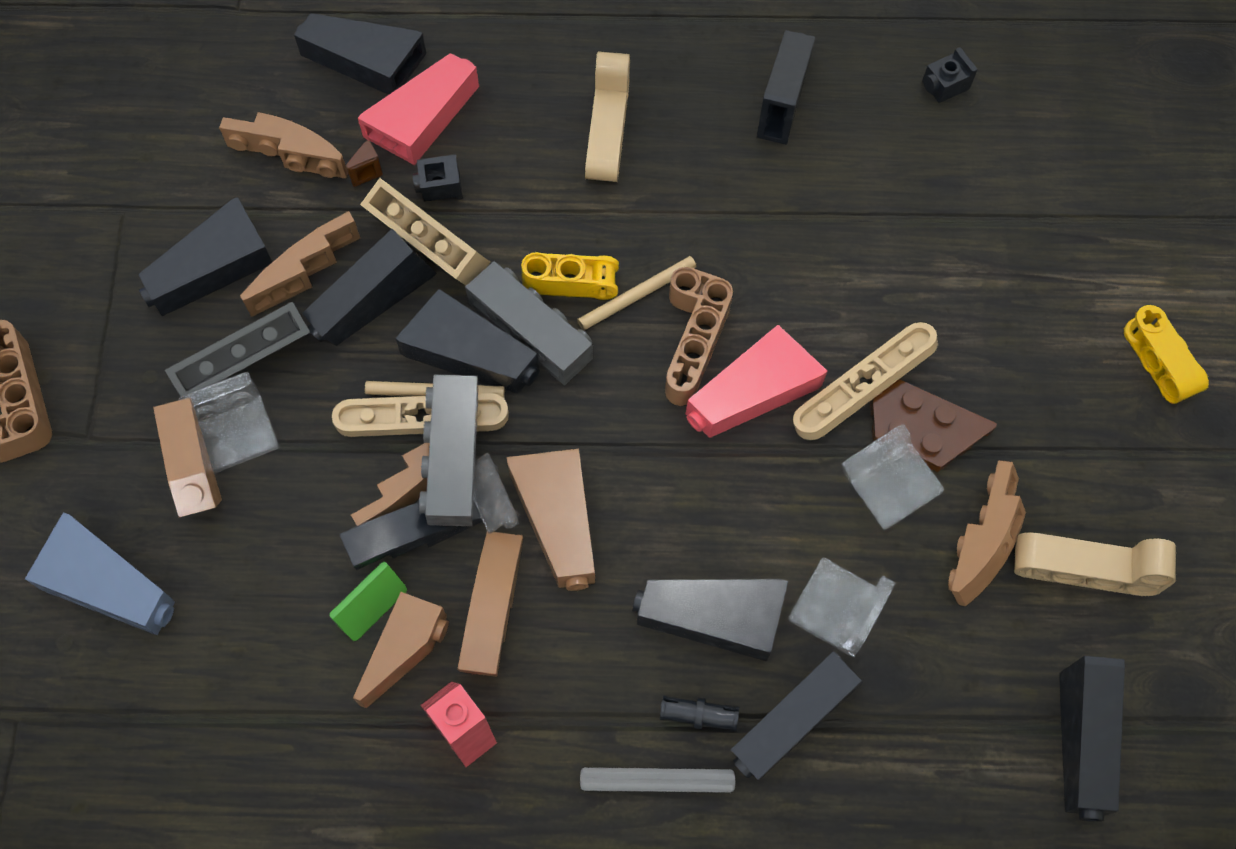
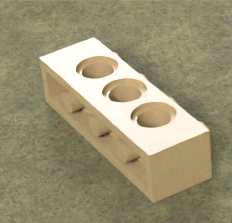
[360,178,490,285]

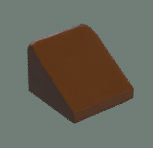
[346,140,383,187]

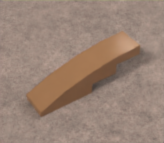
[240,211,360,317]
[351,443,430,526]
[458,531,523,677]

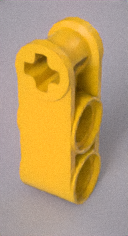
[521,252,619,300]
[1124,305,1209,404]

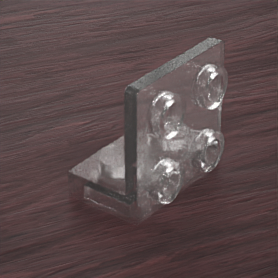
[179,371,279,473]
[841,423,944,530]
[789,558,896,658]

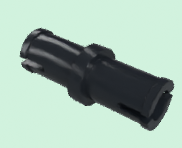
[660,695,740,732]

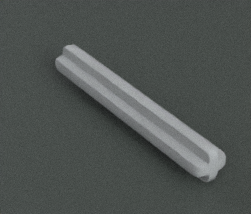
[580,767,735,792]

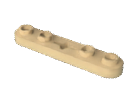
[793,322,938,440]
[332,393,509,437]

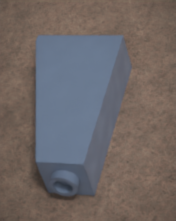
[25,512,175,635]

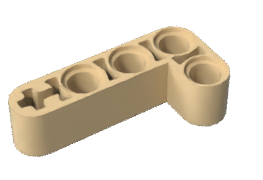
[585,51,630,182]
[1014,532,1176,596]

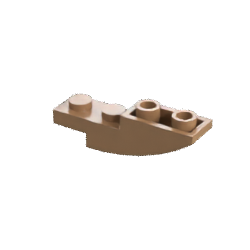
[219,112,348,178]
[948,461,1026,606]

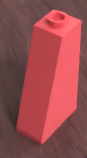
[358,53,479,165]
[686,325,827,438]
[420,682,497,767]

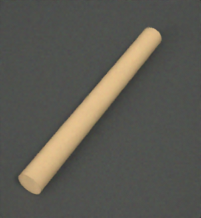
[577,256,696,331]
[365,381,505,399]

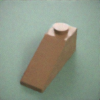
[153,397,222,517]
[353,592,449,708]

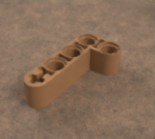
[665,267,733,406]
[0,320,52,463]

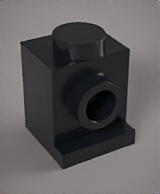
[922,47,978,103]
[413,154,463,202]

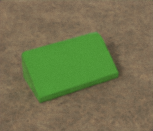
[329,562,407,641]

